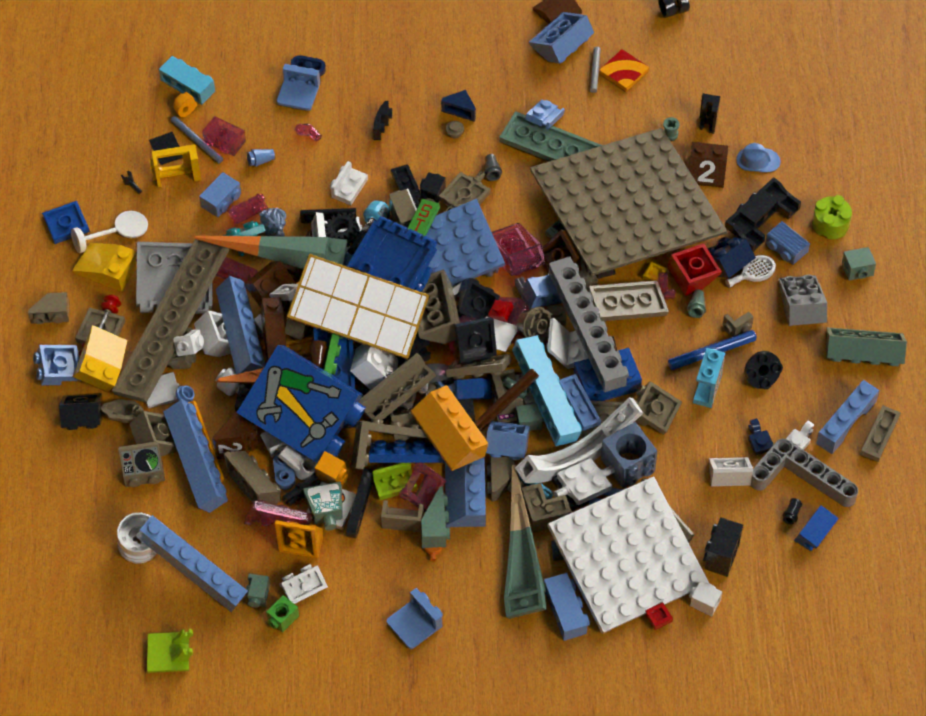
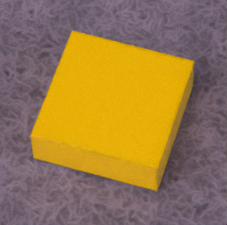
[643,262,668,286]

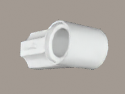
[278,445,317,480]

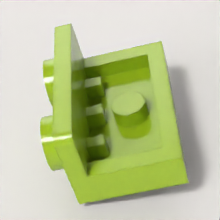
[372,463,417,500]

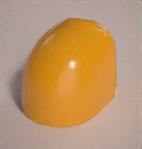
[173,92,198,117]

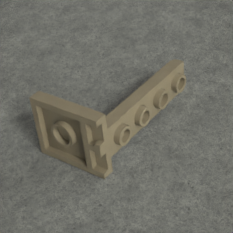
[351,419,429,469]

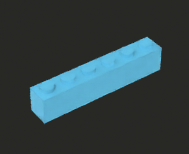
[512,335,582,446]

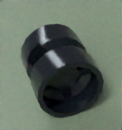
[658,0,690,18]

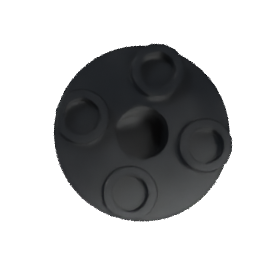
[744,351,783,389]

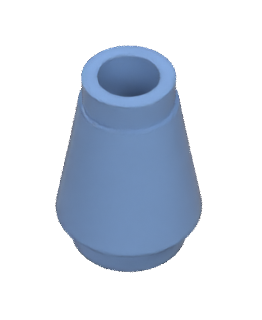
[247,149,275,167]

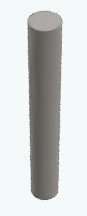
[590,47,601,93]

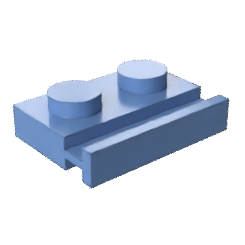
[525,100,565,129]

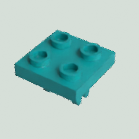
[222,221,266,256]

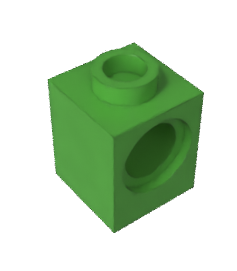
[266,595,299,633]

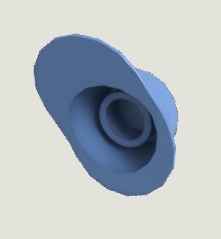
[736,143,781,172]

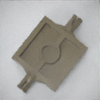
[439,170,490,212]

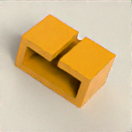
[315,451,348,485]

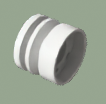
[117,512,157,564]

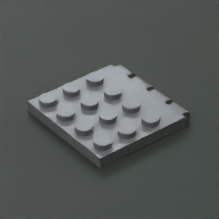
[136,242,212,314]

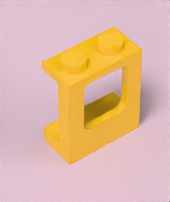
[149,144,201,187]

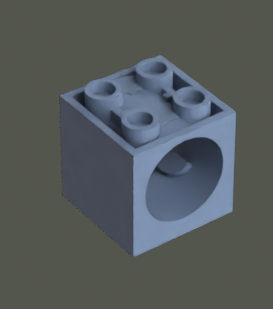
[601,422,658,488]

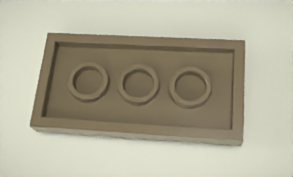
[587,281,669,321]

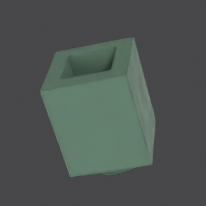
[516,403,544,431]

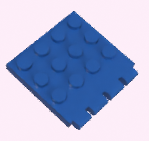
[347,216,437,290]

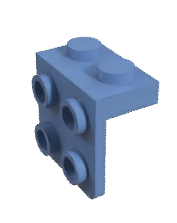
[277,64,320,111]
[387,588,443,649]

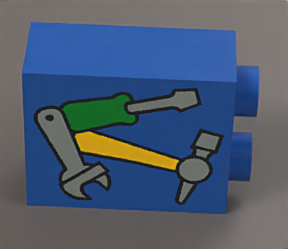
[237,345,366,463]

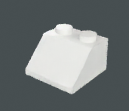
[194,310,231,357]

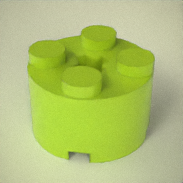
[812,195,852,240]

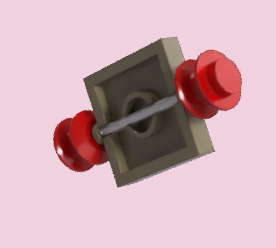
[75,294,126,356]

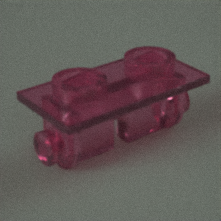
[227,193,268,224]

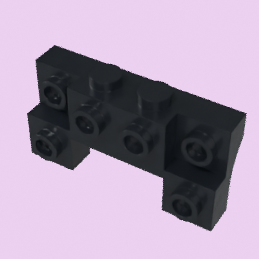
[725,177,801,252]

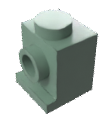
[245,574,270,608]

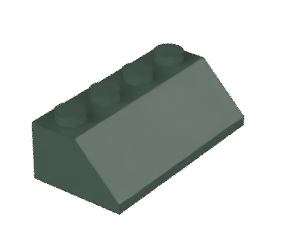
[826,327,907,366]

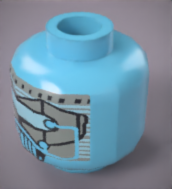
[363,200,390,224]

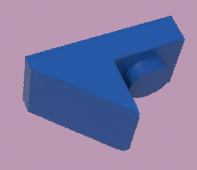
[454,378,492,400]

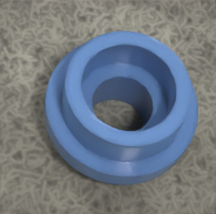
[176,385,195,402]

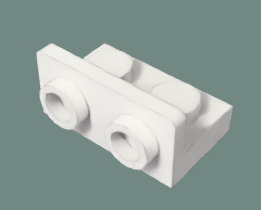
[330,161,368,205]
[279,564,328,604]

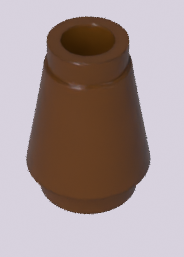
[309,340,329,369]

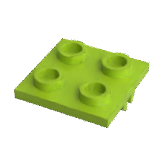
[147,629,193,673]

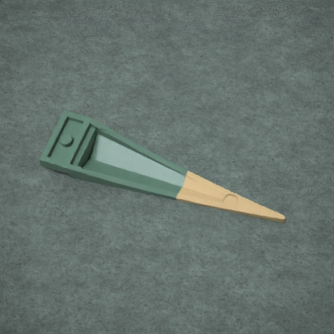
[504,465,547,619]

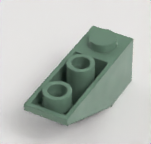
[421,486,450,548]

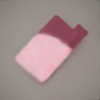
[216,257,258,289]

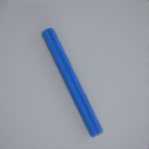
[668,330,757,370]

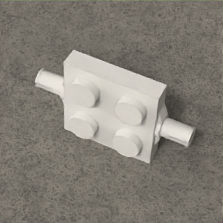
[554,458,615,505]

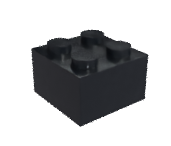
[703,517,743,577]

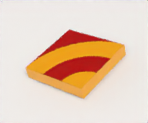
[599,49,649,92]

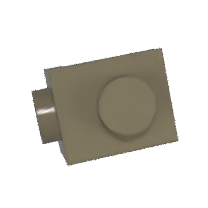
[722,312,754,336]

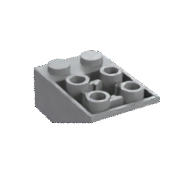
[779,275,827,326]

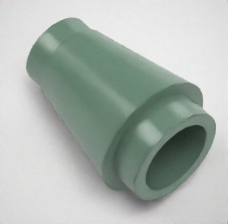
[687,290,706,318]

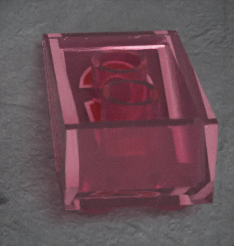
[492,223,545,276]

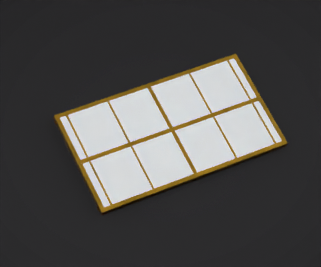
[287,254,430,360]

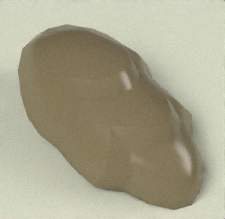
[101,399,144,423]

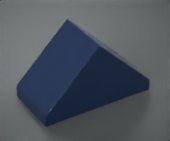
[441,90,476,122]

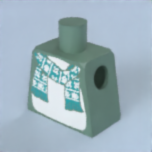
[303,481,343,530]

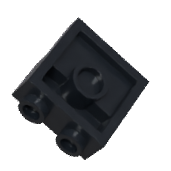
[457,278,500,321]
[454,317,497,364]

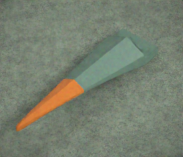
[194,236,347,270]

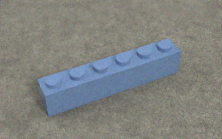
[216,276,265,374]
[163,399,228,513]
[136,515,248,612]

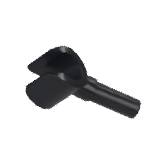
[121,171,142,194]

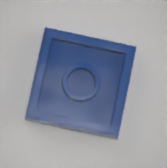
[42,201,90,244]

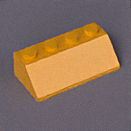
[411,385,488,471]

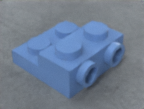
[33,345,81,385]

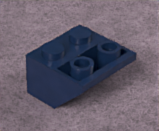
[707,237,756,278]

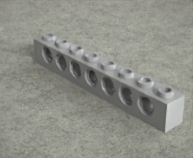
[549,257,629,392]

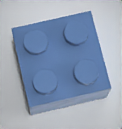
[486,421,530,460]

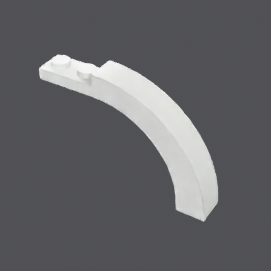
[515,397,643,483]

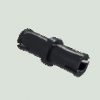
[282,474,321,507]

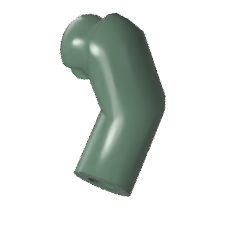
[502,376,528,399]

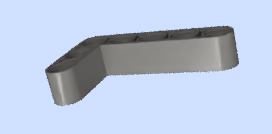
[751,439,858,507]

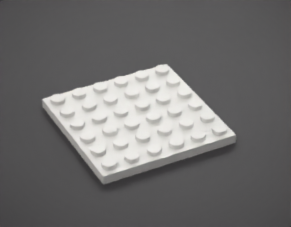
[547,477,709,634]

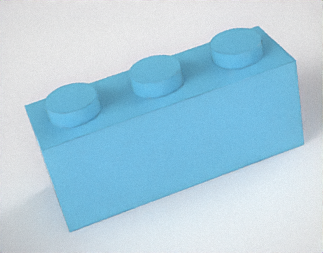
[159,56,215,105]

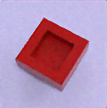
[488,300,514,322]
[645,602,673,630]

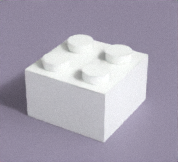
[350,343,399,390]

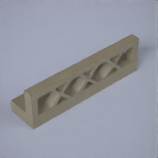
[358,353,436,420]

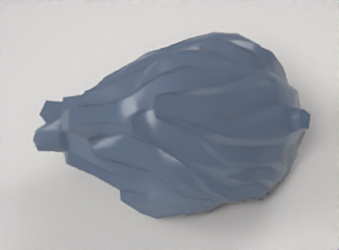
[259,207,286,237]

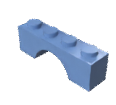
[816,380,879,454]

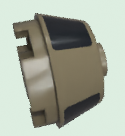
[517,307,552,342]

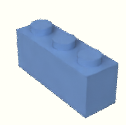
[544,573,590,641]

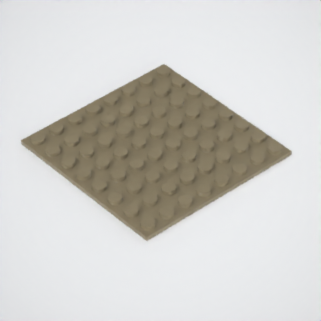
[530,128,727,276]

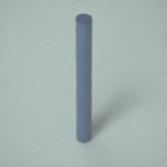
[171,116,223,164]

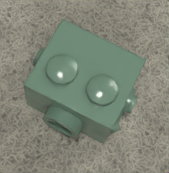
[841,247,876,280]

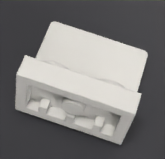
[547,318,588,369]

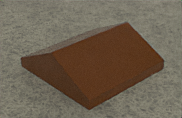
[533,0,582,24]

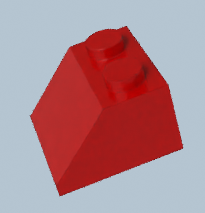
[667,243,722,296]

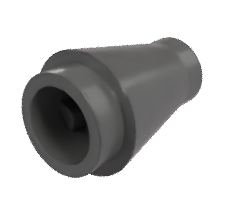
[484,154,502,181]

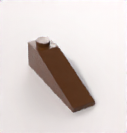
[260,297,287,362]

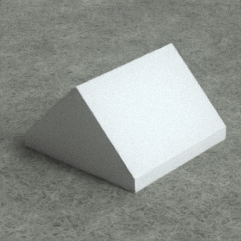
[709,457,753,486]

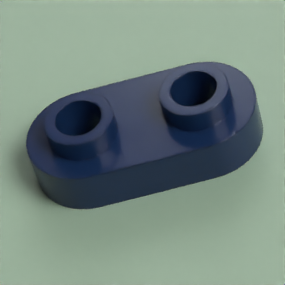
[291,55,326,76]

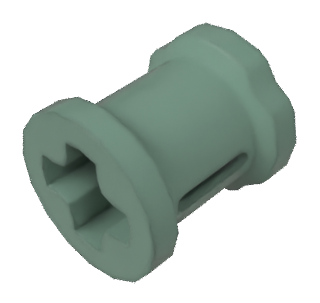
[663,117,680,141]

